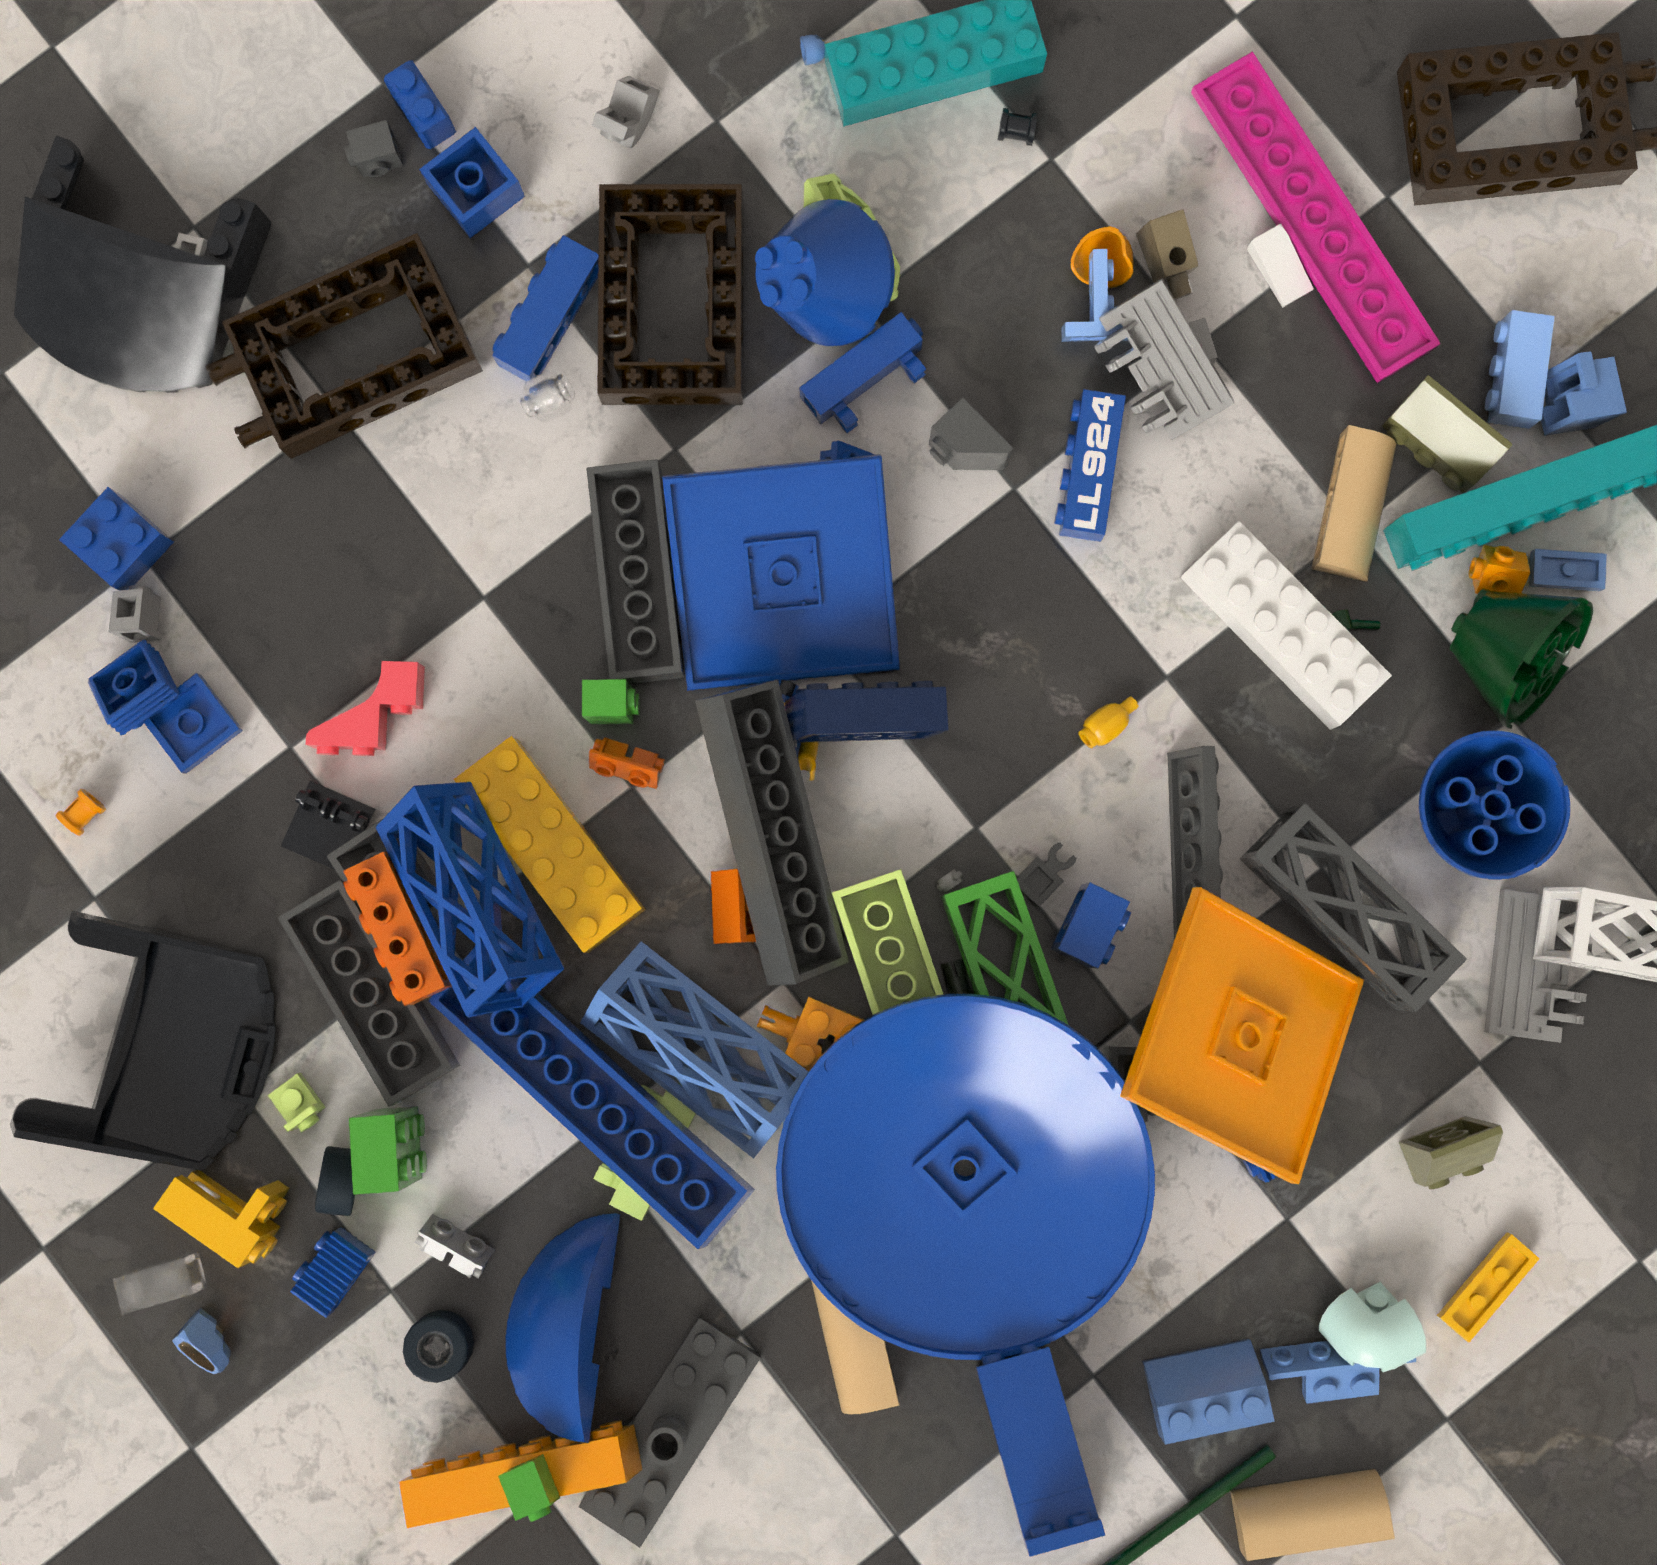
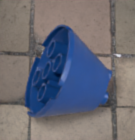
[755,199,895,346]
[1419,730,1570,880]

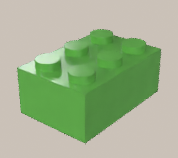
[349,1106,427,1195]

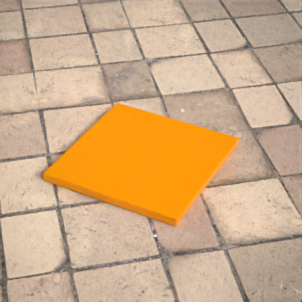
[1120,887,1364,1184]

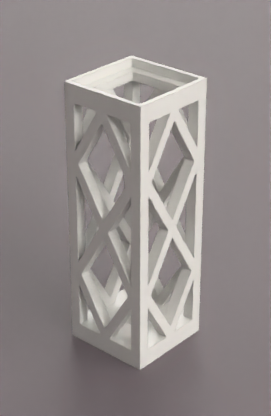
[1533,887,1657,982]

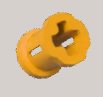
[55,789,106,836]

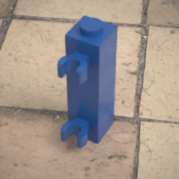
[799,312,926,434]

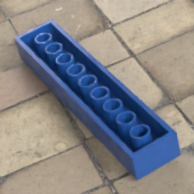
[428,947,755,1249]

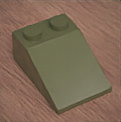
[1399,1116,1503,1189]

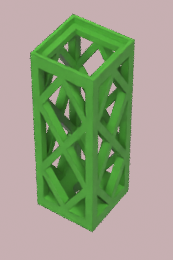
[941,871,1068,1024]

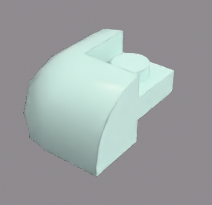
[1319,1282,1426,1372]

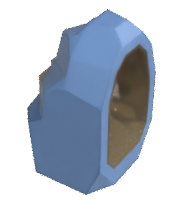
[172,1308,230,1374]

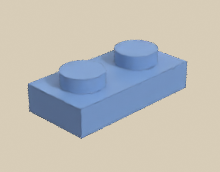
[1529,549,1607,591]

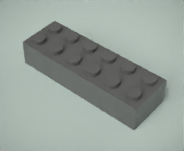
[586,459,685,684]
[278,879,460,1107]

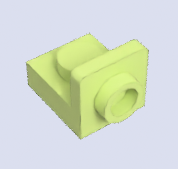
[268,1073,326,1132]

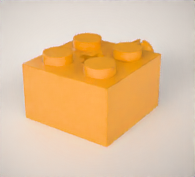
[757,996,865,1071]

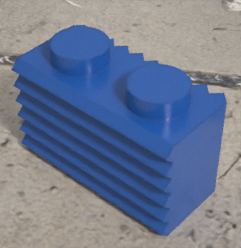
[384,60,456,149]
[290,1227,376,1318]

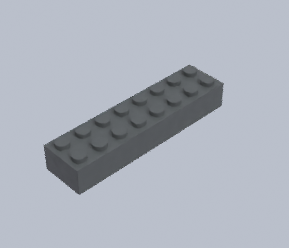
[695,680,849,985]

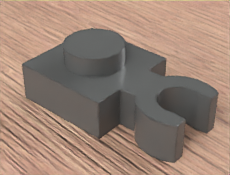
[1017,843,1077,907]

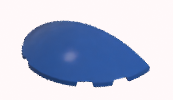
[506,1213,620,1443]

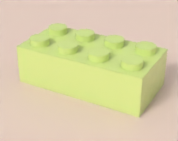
[832,869,944,1015]

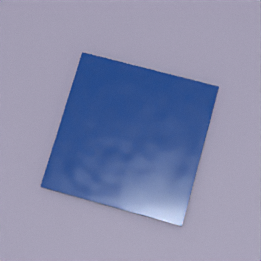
[662,454,900,691]

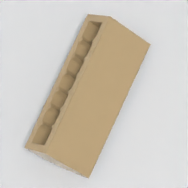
[1311,425,1397,582]
[811,1280,899,1414]
[1230,1469,1395,1561]

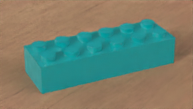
[824,0,1047,127]

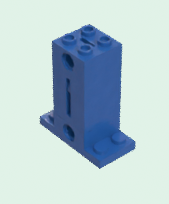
[976,1343,1106,1557]

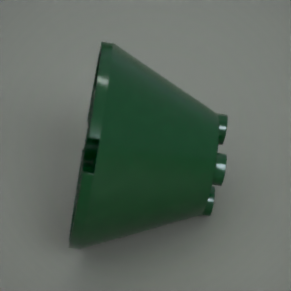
[1450,588,1593,729]

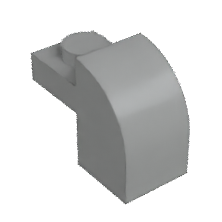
[592,76,660,148]

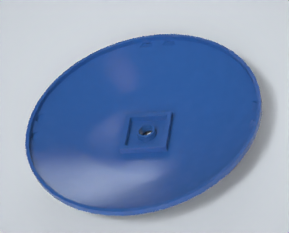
[776,994,1155,1360]

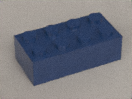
[785,681,949,743]

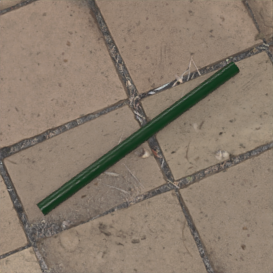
[1102,1445,1277,1565]

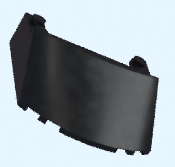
[14,135,271,393]
[10,910,275,1171]

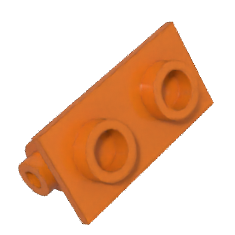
[589,737,665,789]

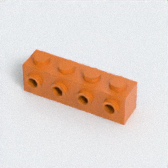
[343,852,452,1006]

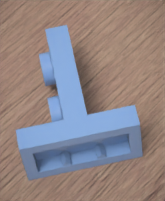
[1061,249,1128,342]

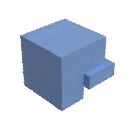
[1541,351,1627,436]

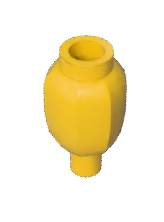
[1079,696,1139,749]

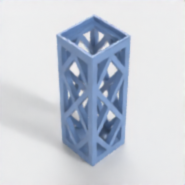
[580,941,809,1159]

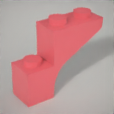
[306,661,425,756]

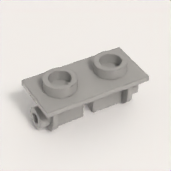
[415,1214,496,1279]

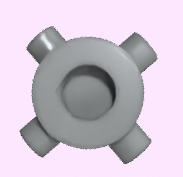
[937,869,963,893]

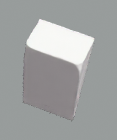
[1247,224,1314,308]

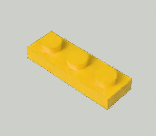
[1437,1232,1540,1343]

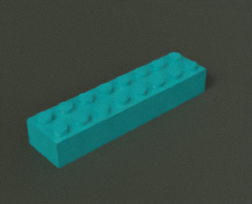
[1383,425,1657,571]

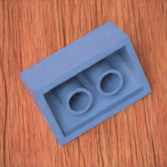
[1143,1339,1275,1445]

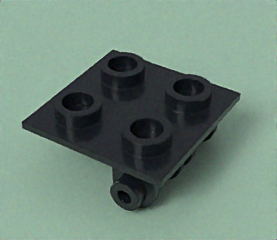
[281,781,376,870]

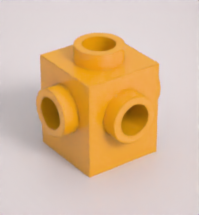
[1469,545,1530,594]

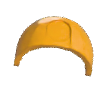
[1071,226,1133,288]

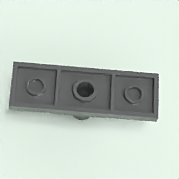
[579,1315,761,1548]

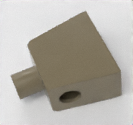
[1136,209,1198,300]

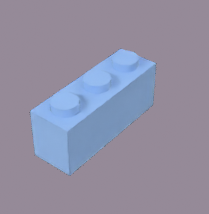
[1485,310,1555,429]

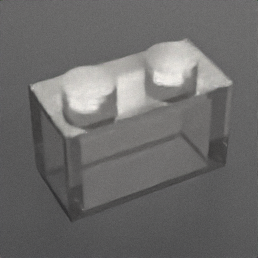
[113,1251,207,1315]

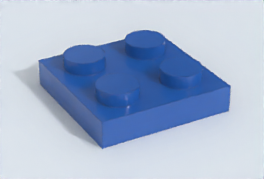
[144,673,243,774]

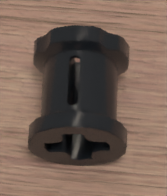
[997,108,1038,146]

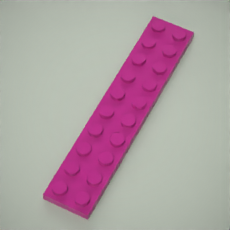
[1191,51,1441,383]

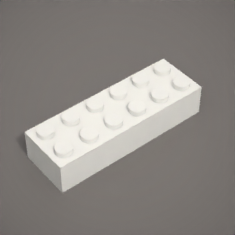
[1181,521,1392,730]

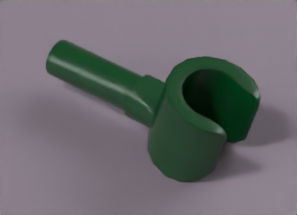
[1332,609,1381,630]

